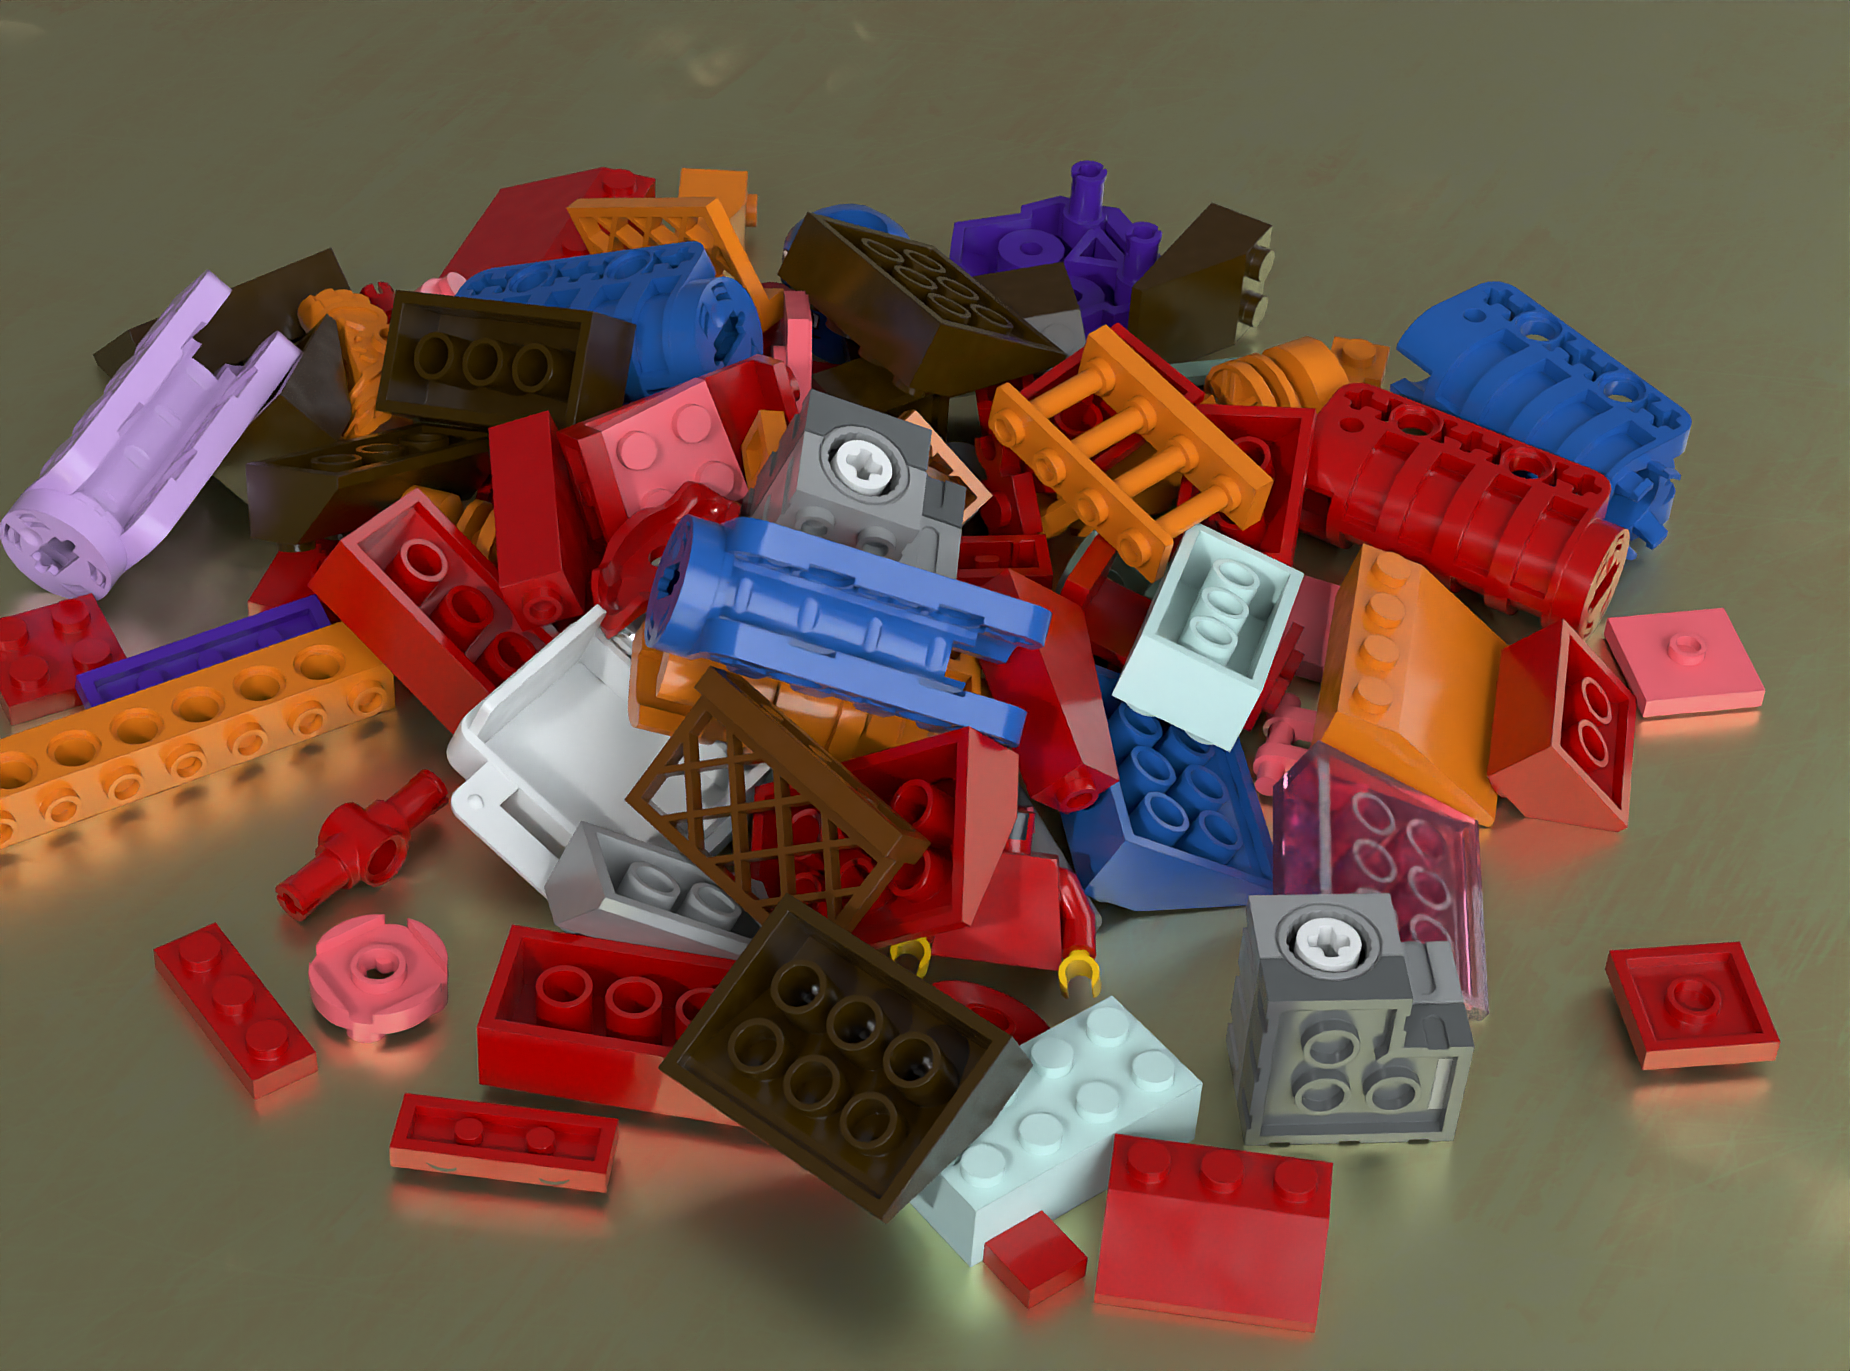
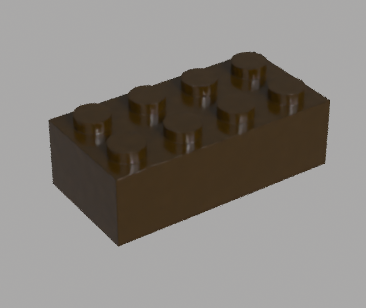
[375,290,636,431]

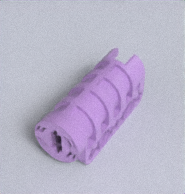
[0,269,301,601]

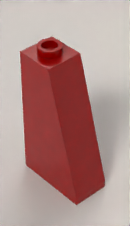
[488,410,589,632]
[978,568,1120,815]

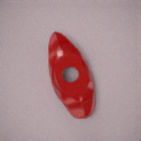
[591,481,742,640]

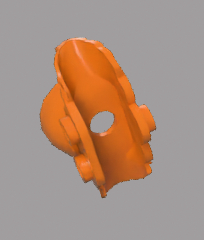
[297,288,413,440]

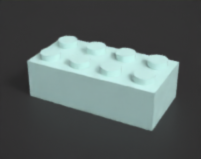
[1111,523,1304,752]
[909,996,1203,1268]

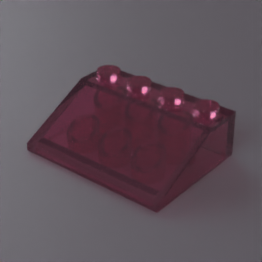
[1273,740,1489,1021]

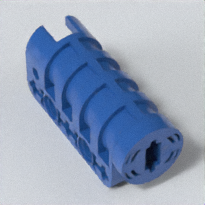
[455,241,763,406]
[644,514,1052,748]

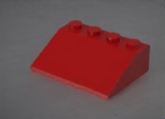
[439,167,656,280]
[750,726,1019,949]

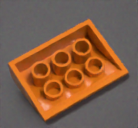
[1309,544,1508,828]

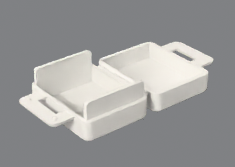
[447,556,774,899]

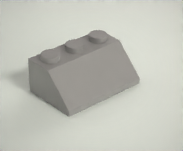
[544,820,773,960]

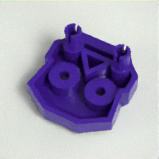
[949,160,1162,340]

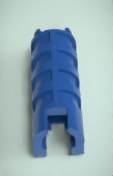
[1390,281,1692,560]

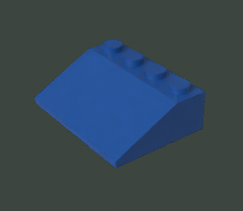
[1060,665,1288,911]

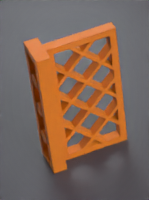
[566,197,784,334]

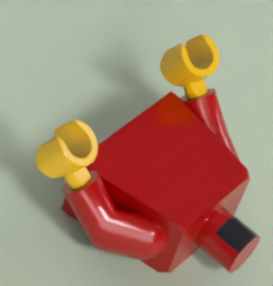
[888,809,1101,999]

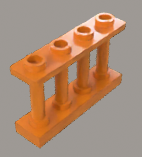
[988,324,1274,583]

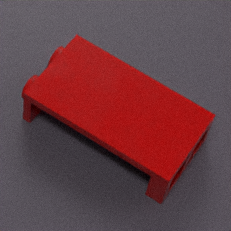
[556,354,800,555]
[1060,533,1305,732]

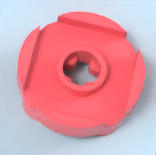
[308,914,449,1043]

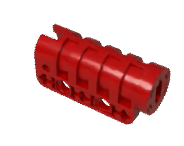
[1298,383,1630,642]

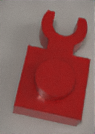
[975,434,1044,536]

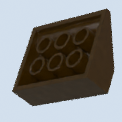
[777,212,1068,398]
[658,892,1033,1224]

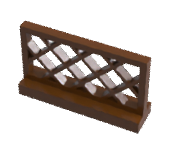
[624,666,931,933]

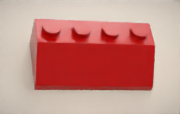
[307,487,560,735]

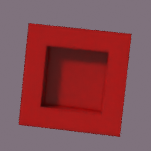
[983,1210,1088,1309]

